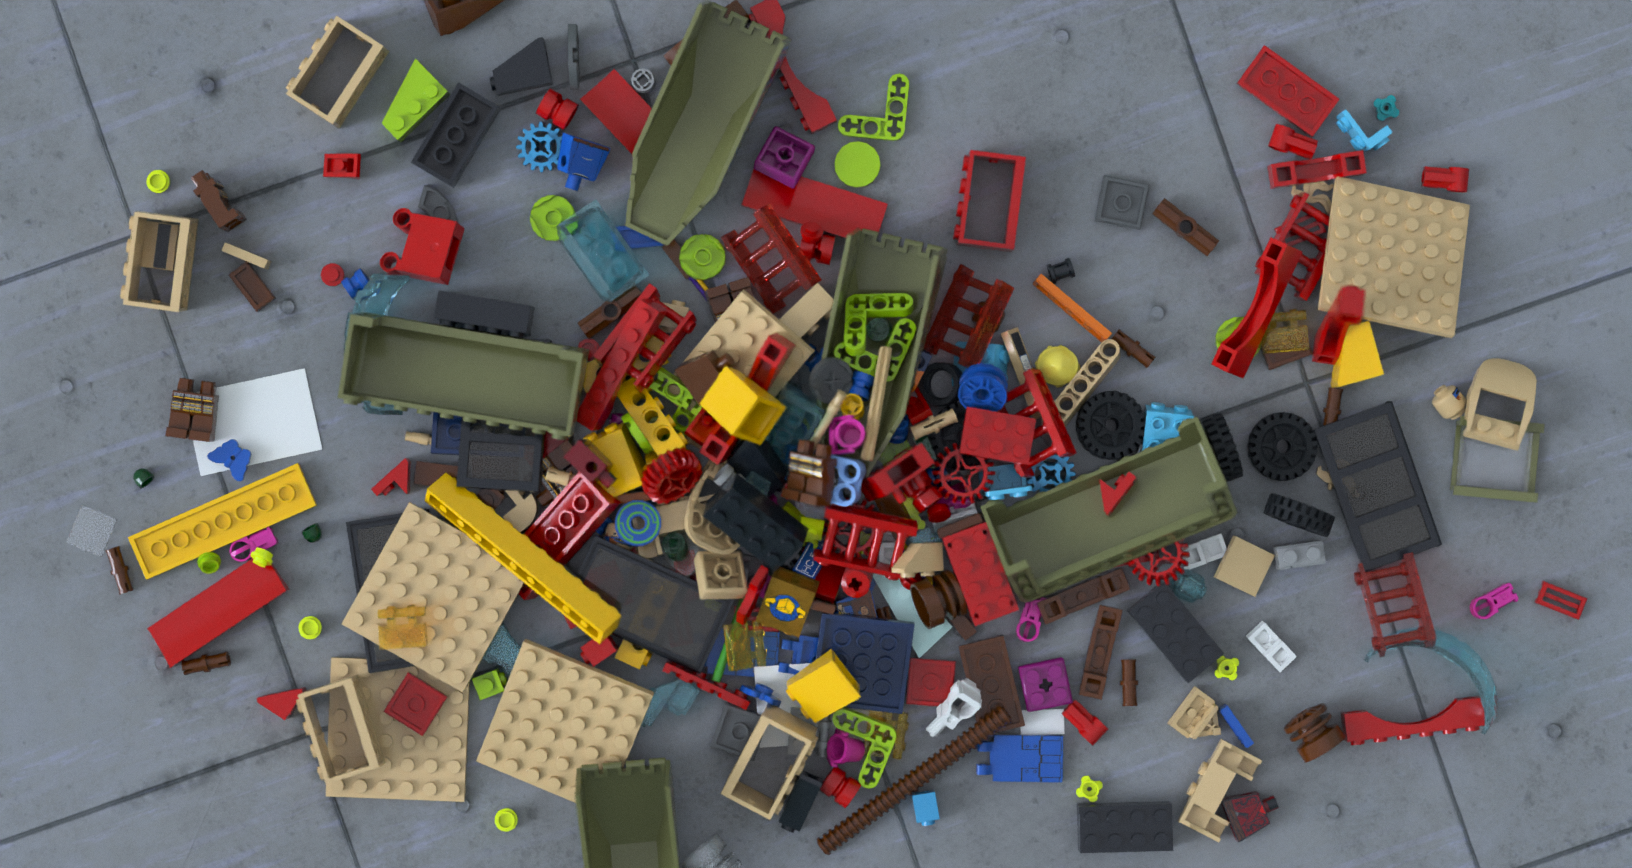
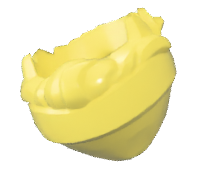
[1035,345,1081,388]

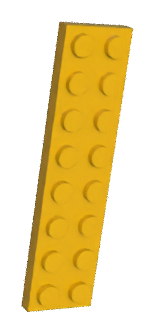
[128,463,317,580]

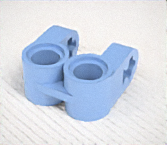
[831,454,867,506]

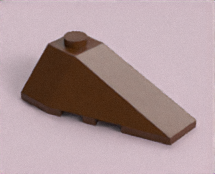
[424,0,504,36]

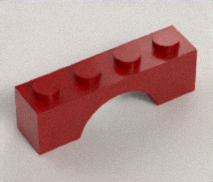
[1267,150,1367,189]

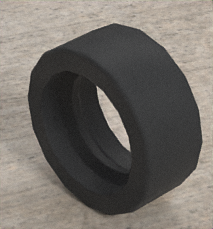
[919,362,962,406]

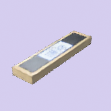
[1001,327,1042,419]

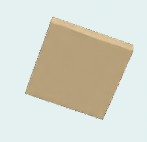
[1214,535,1275,597]

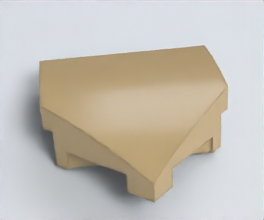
[1167,686,1221,740]

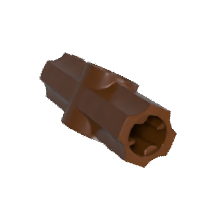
[1152,198,1219,257]
[578,282,641,339]

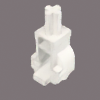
[926,678,982,737]

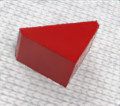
[257,687,306,720]

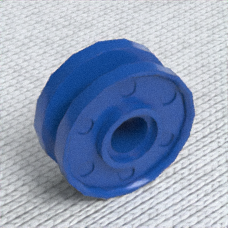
[958,363,1008,412]

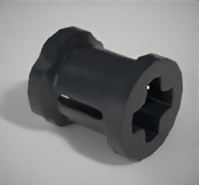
[1047,258,1075,284]

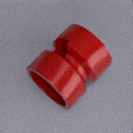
[536,88,579,130]
[798,234,835,265]
[900,470,944,514]
[819,767,861,808]

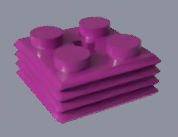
[754,126,815,188]
[1018,657,1073,712]

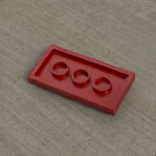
[1236,45,1339,137]

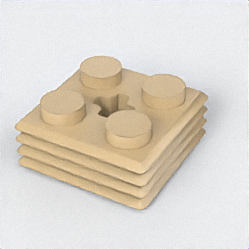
[694,551,748,599]

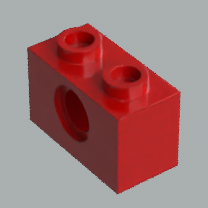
[580,635,619,667]

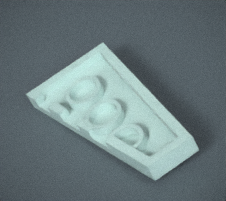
[873,573,953,658]

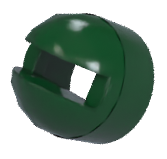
[133,468,154,489]
[302,523,322,543]

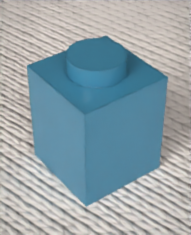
[912,789,940,826]

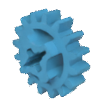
[516,122,562,173]
[1027,449,1076,492]

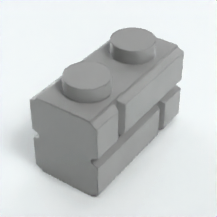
[1273,540,1326,570]

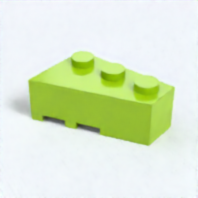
[382,58,451,142]

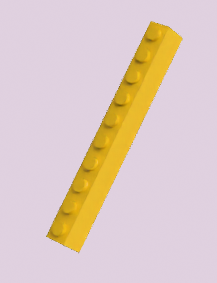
[425,473,621,644]

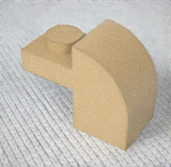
[503,490,538,533]

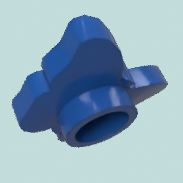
[207,439,252,481]
[739,683,781,707]

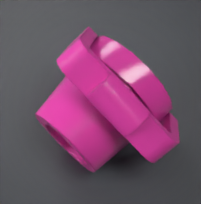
[829,415,866,456]
[826,727,865,768]

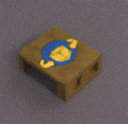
[756,567,820,637]

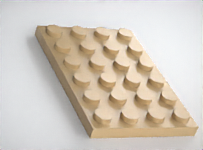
[663,290,815,411]

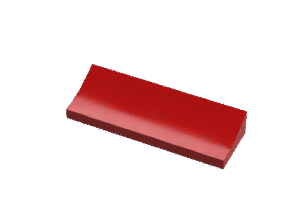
[580,69,652,154]
[741,169,888,239]
[519,472,621,600]
[147,558,290,668]

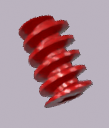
[841,557,873,598]

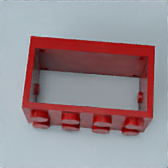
[953,150,1026,252]
[941,521,1019,626]

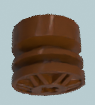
[910,569,967,629]
[1283,703,1345,763]

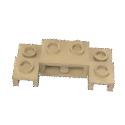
[631,494,714,559]
[1177,739,1262,843]

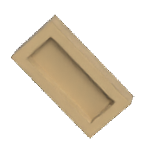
[221,242,271,270]

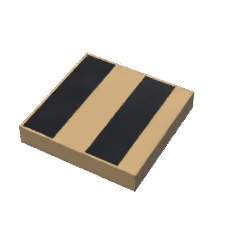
[127,221,180,271]

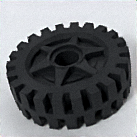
[1076,391,1145,460]
[930,402,989,470]
[1199,412,1243,482]
[1247,412,1318,481]
[1263,493,1335,537]

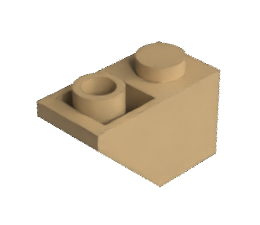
[892,542,944,578]

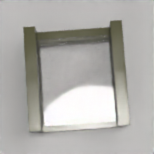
[1450,416,1545,503]

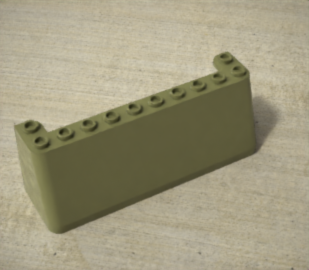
[338,312,589,440]
[980,416,1237,602]

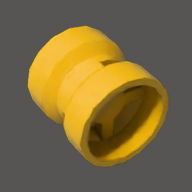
[840,394,865,421]

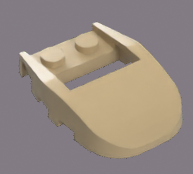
[1463,358,1537,451]
[684,459,740,555]

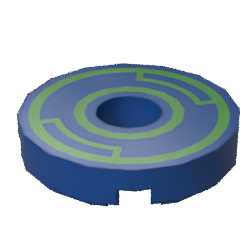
[615,500,661,547]

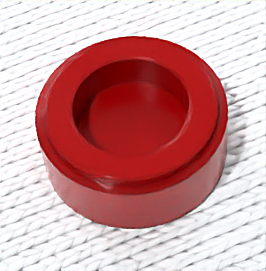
[927,503,951,523]

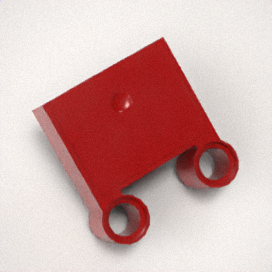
[380,208,465,285]
[861,443,935,504]

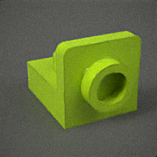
[472,668,508,700]

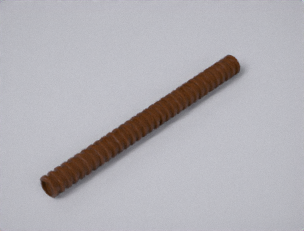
[817,706,1012,856]

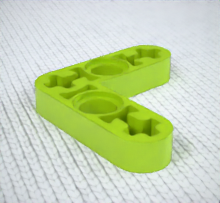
[838,73,909,141]
[844,293,914,356]
[833,318,916,382]
[650,367,703,441]
[832,707,897,789]

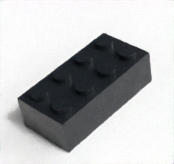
[411,82,501,188]
[434,290,535,338]
[703,473,808,572]
[1127,581,1224,683]
[1077,801,1173,853]

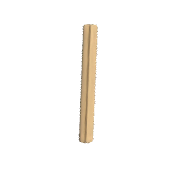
[861,346,892,462]

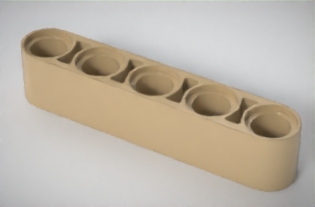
[1041,339,1121,436]

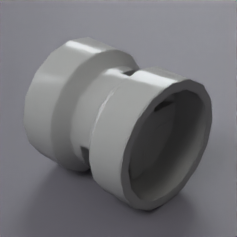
[631,68,655,94]
[713,463,746,486]

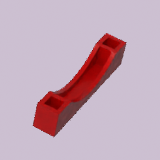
[748,0,837,134]
[1211,237,1303,379]
[1312,285,1366,365]
[576,298,668,431]
[699,332,796,465]
[1341,696,1486,745]

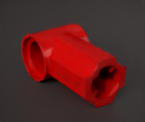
[1268,124,1318,159]
[1421,166,1469,193]
[1061,699,1109,746]

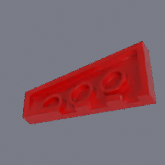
[662,660,751,710]

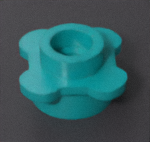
[1373,95,1399,121]

